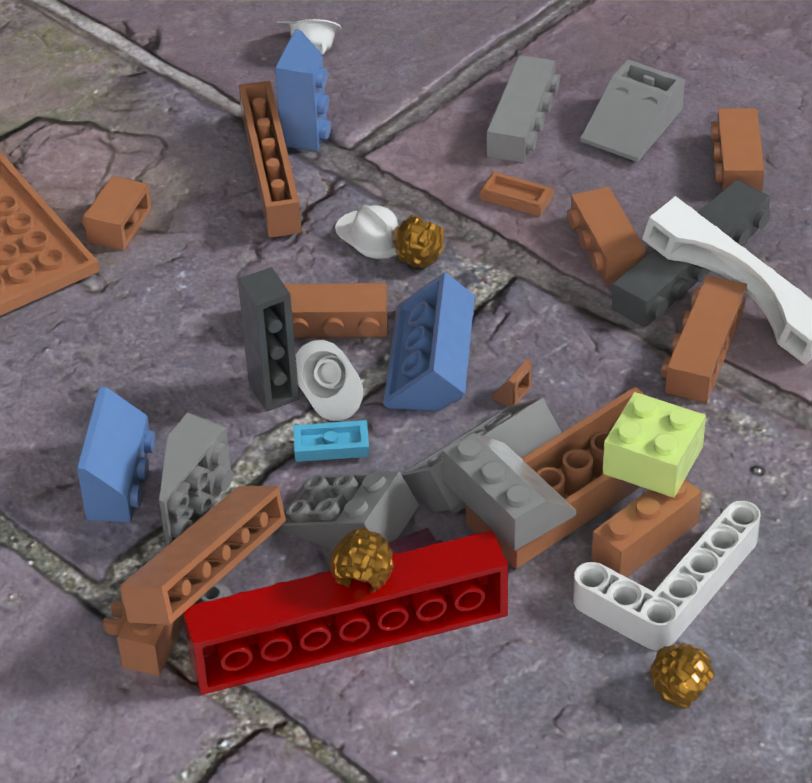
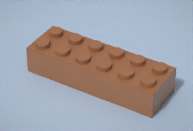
[466,387,647,569]

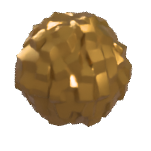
[392,215,444,269]
[329,527,394,593]
[649,642,715,709]

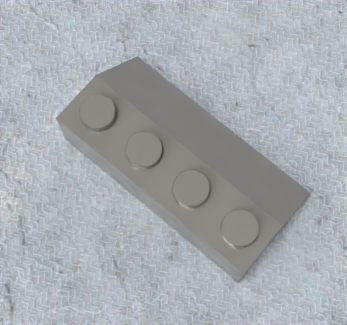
[401,397,562,514]

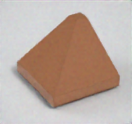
[492,359,532,406]

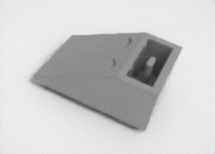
[581,60,685,162]
[159,412,233,546]
[278,471,419,550]

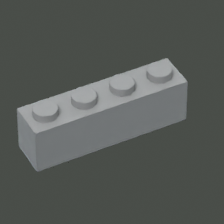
[487,55,560,163]

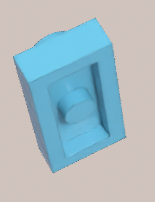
[293,420,369,462]

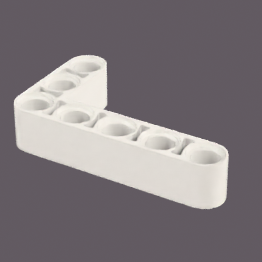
[573,501,761,651]

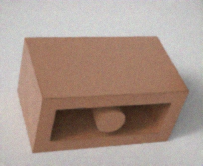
[82,176,152,251]

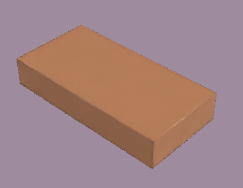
[480,171,554,217]

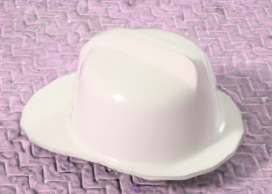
[276,19,342,54]
[335,205,398,259]
[295,340,363,421]

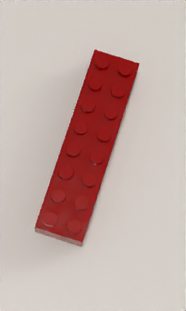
[183,530,508,695]

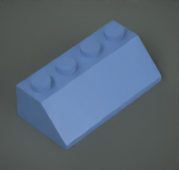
[383,272,475,411]

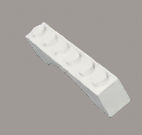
[642,196,812,365]

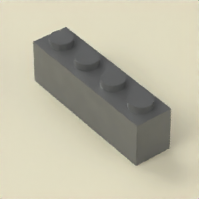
[238,267,299,412]

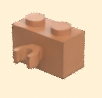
[103,602,184,676]

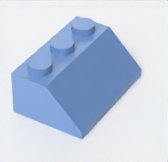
[275,30,331,151]
[77,387,156,523]

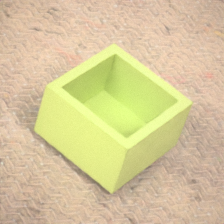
[603,392,706,498]

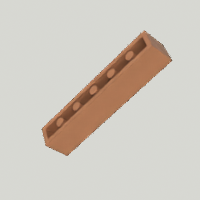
[239,81,302,238]
[120,486,286,625]

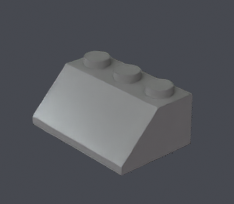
[443,433,576,551]

